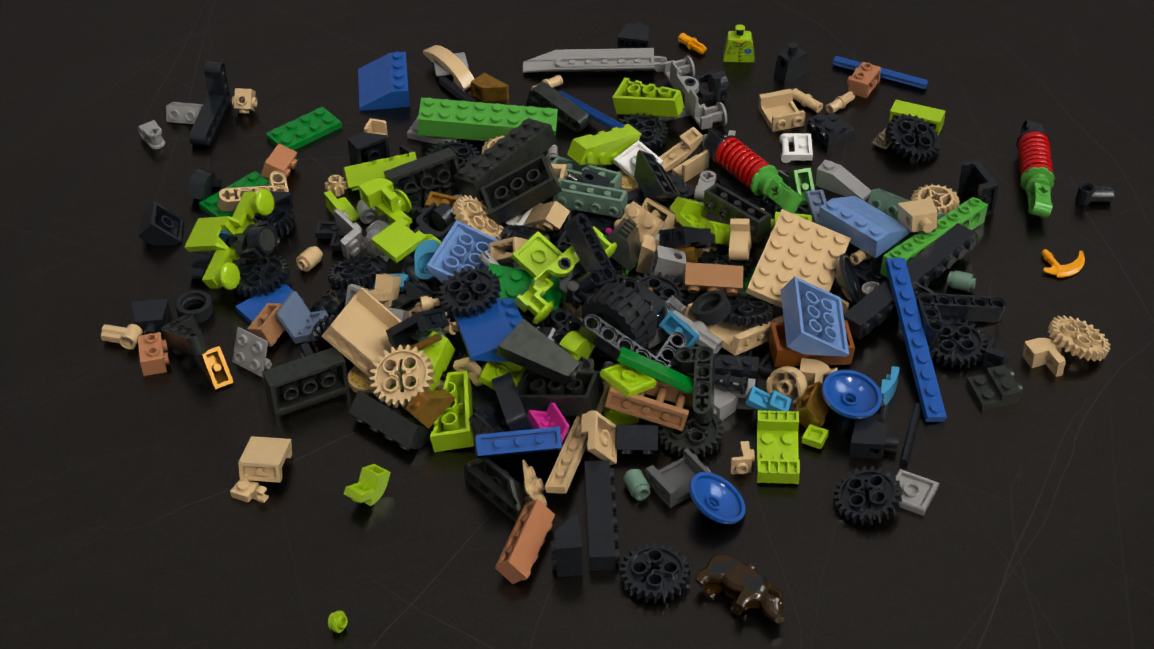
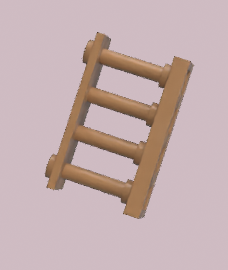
[605,377,693,431]

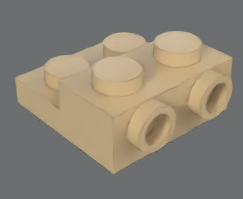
[614,201,665,246]
[580,411,617,465]

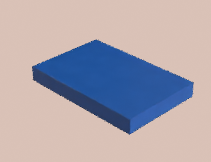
[235,284,304,324]

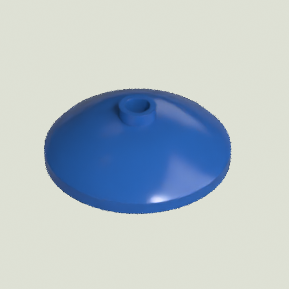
[822,370,882,419]
[689,472,745,524]

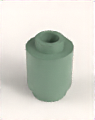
[947,270,976,292]
[623,469,650,500]

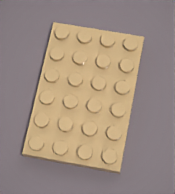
[745,209,851,308]

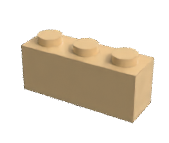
[523,201,570,233]

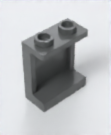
[646,448,711,508]

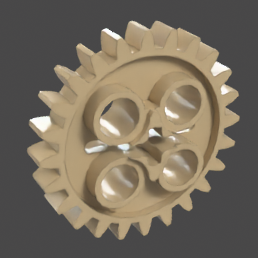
[452,195,504,240]
[1048,315,1110,362]
[369,345,435,408]

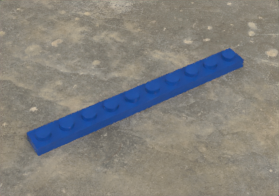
[885,258,947,422]

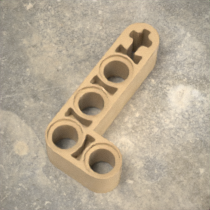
[218,170,289,212]

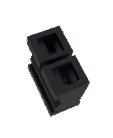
[659,226,715,249]

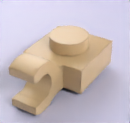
[453,357,483,386]
[230,480,269,503]

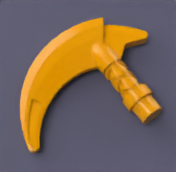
[1041,249,1085,277]

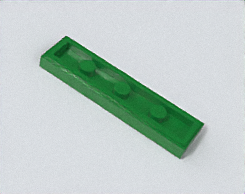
[617,346,694,394]

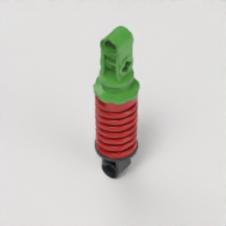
[1016,120,1055,218]
[702,129,803,214]

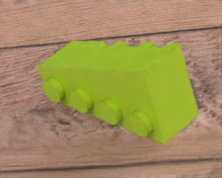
[612,78,684,117]
[567,124,642,165]
[342,152,417,191]
[389,330,455,411]
[430,370,474,452]

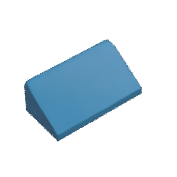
[659,310,700,347]

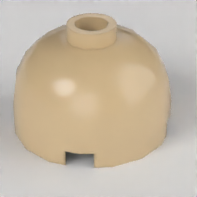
[767,366,807,405]

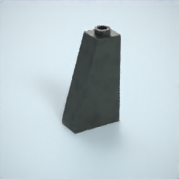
[496,319,580,385]

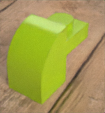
[359,178,399,213]
[559,331,595,361]
[344,464,391,506]

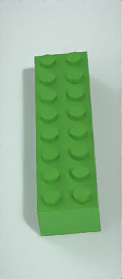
[418,98,558,141]

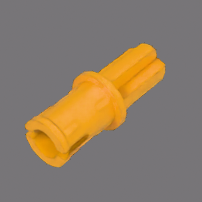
[678,33,707,54]

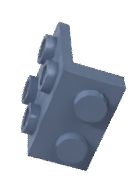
[277,291,329,344]

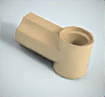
[101,324,143,349]

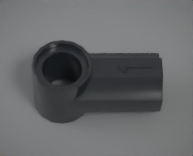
[1075,182,1114,206]

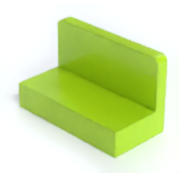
[324,191,360,222]

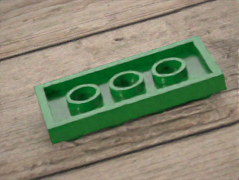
[266,107,342,150]
[199,171,269,217]
[488,263,562,314]

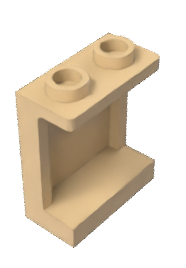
[758,89,805,132]
[238,436,292,483]

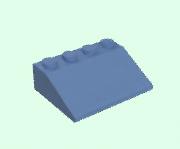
[819,196,911,258]
[426,220,499,301]
[781,276,849,357]

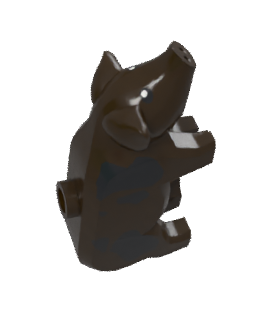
[695,554,785,623]

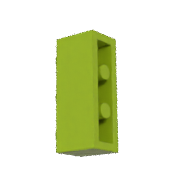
[889,100,946,136]

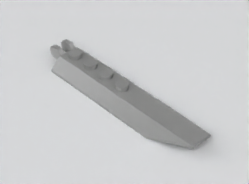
[523,48,667,73]

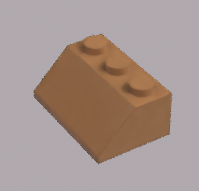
[682,262,743,296]

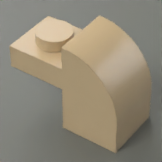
[366,273,401,307]
[1022,338,1066,377]
[800,358,831,386]

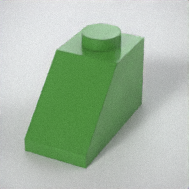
[789,168,815,206]

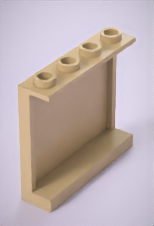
[322,287,414,377]
[685,293,784,356]

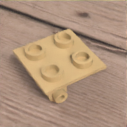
[522,460,547,506]

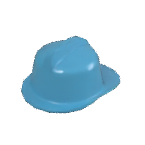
[414,239,440,282]

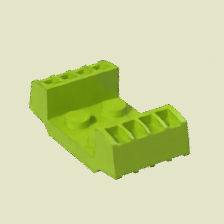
[670,197,731,246]
[757,410,800,484]

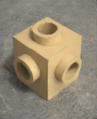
[232,88,257,114]

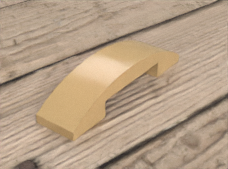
[423,45,474,91]
[659,127,704,171]

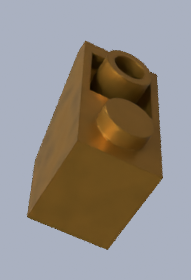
[471,73,509,102]

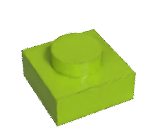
[802,424,829,449]

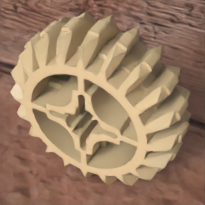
[911,183,960,216]

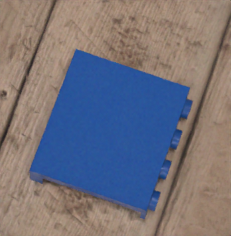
[475,427,562,459]

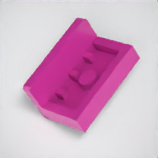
[527,402,569,442]

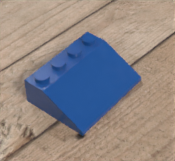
[358,52,410,111]
[454,298,523,362]

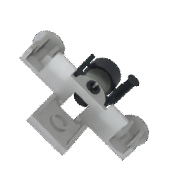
[652,55,729,130]

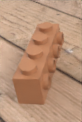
[495,499,555,584]

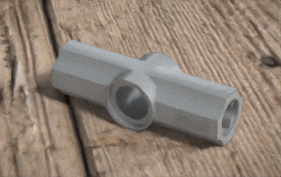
[673,310,724,354]

